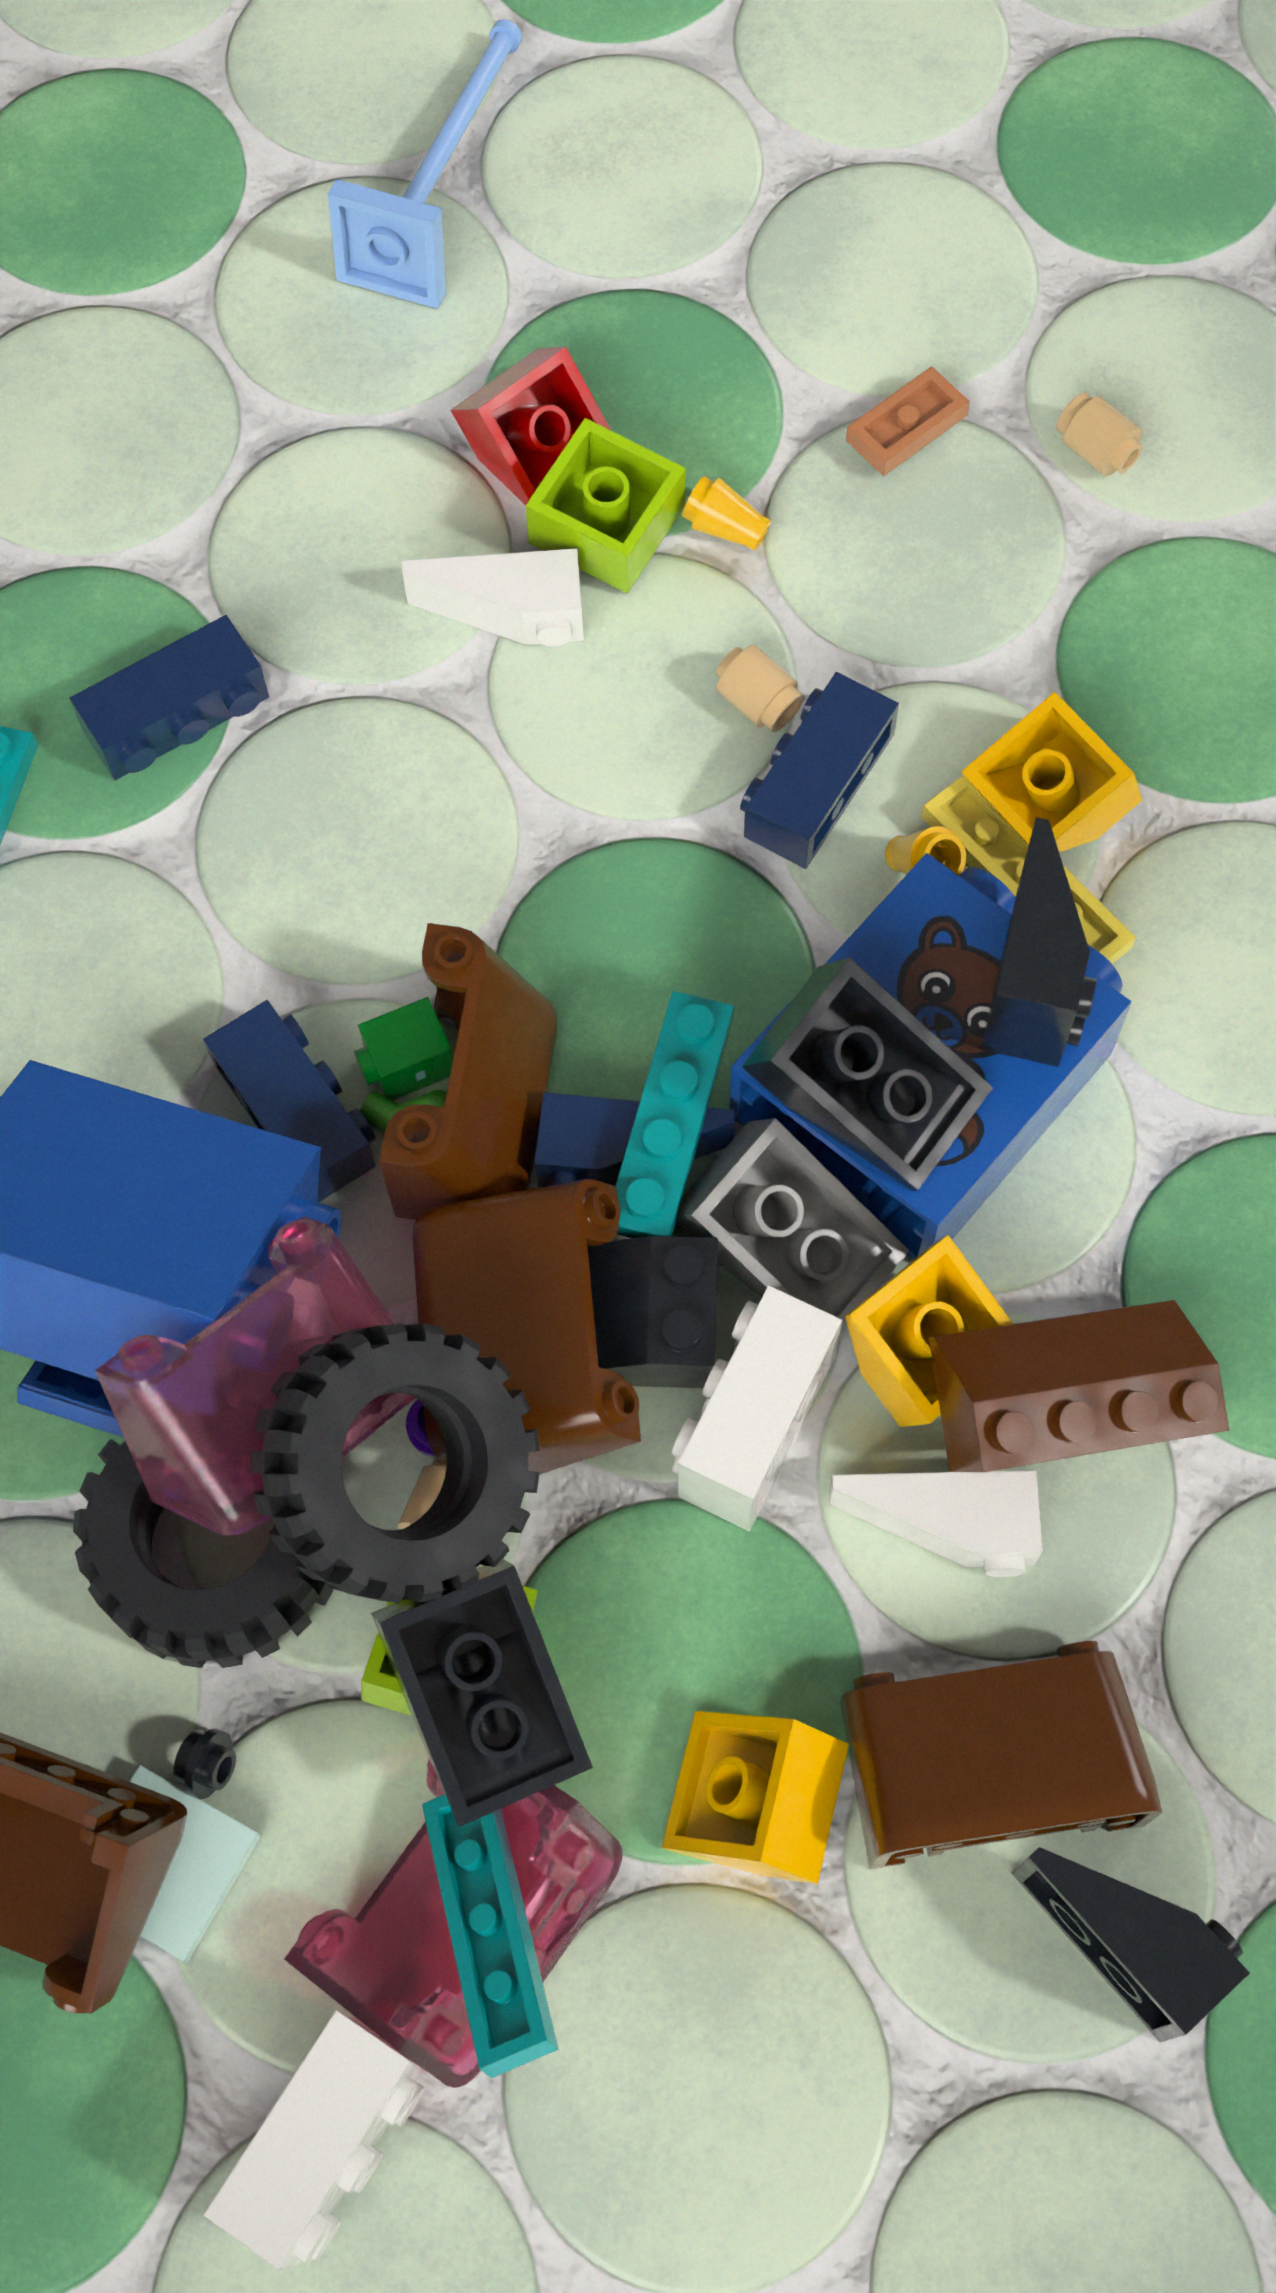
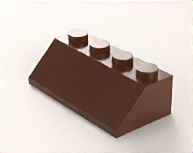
[929,1300,1229,1472]

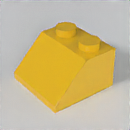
[961,692,1143,852]
[845,1235,1013,1427]
[661,1711,849,1884]

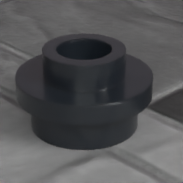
[173,1728,236,1800]

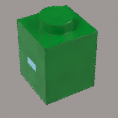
[354,997,453,1100]

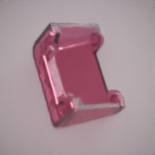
[95,1216,415,1535]
[284,1758,622,2088]

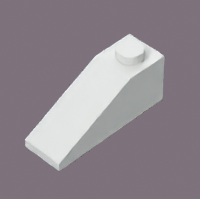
[401,548,584,647]
[829,1470,1043,1577]

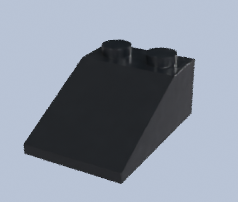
[981,817,1097,1067]
[742,958,993,1191]
[587,1236,718,1388]
[371,1559,593,1827]
[1011,1847,1250,2042]

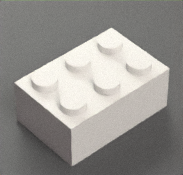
[672,1285,842,1532]
[203,2010,425,2270]

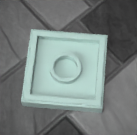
[130,1765,261,1964]

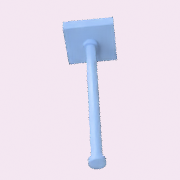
[328,19,522,309]

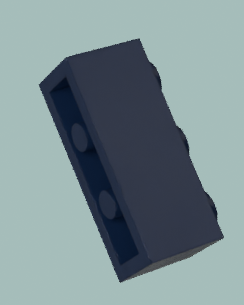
[69,615,270,780]
[740,671,899,869]
[203,999,377,1203]

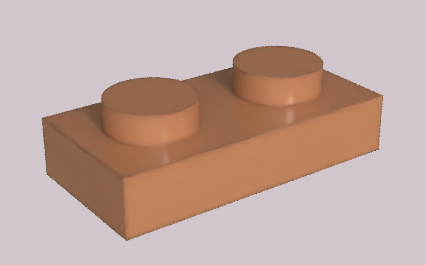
[846,366,970,476]

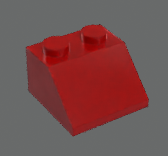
[450,346,611,506]

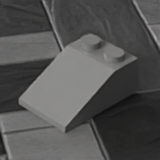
[676,1118,909,1333]

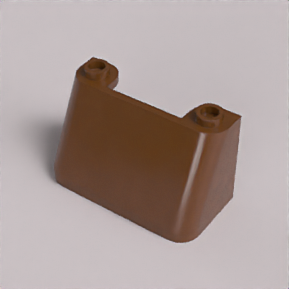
[379,923,557,1220]
[413,1179,641,1474]
[840,1641,1162,1869]
[0,1732,188,2014]

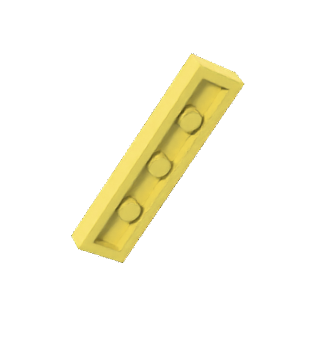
[921,776,1136,964]

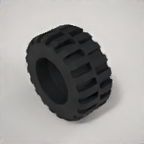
[250,1323,540,1603]
[73,1397,334,1668]

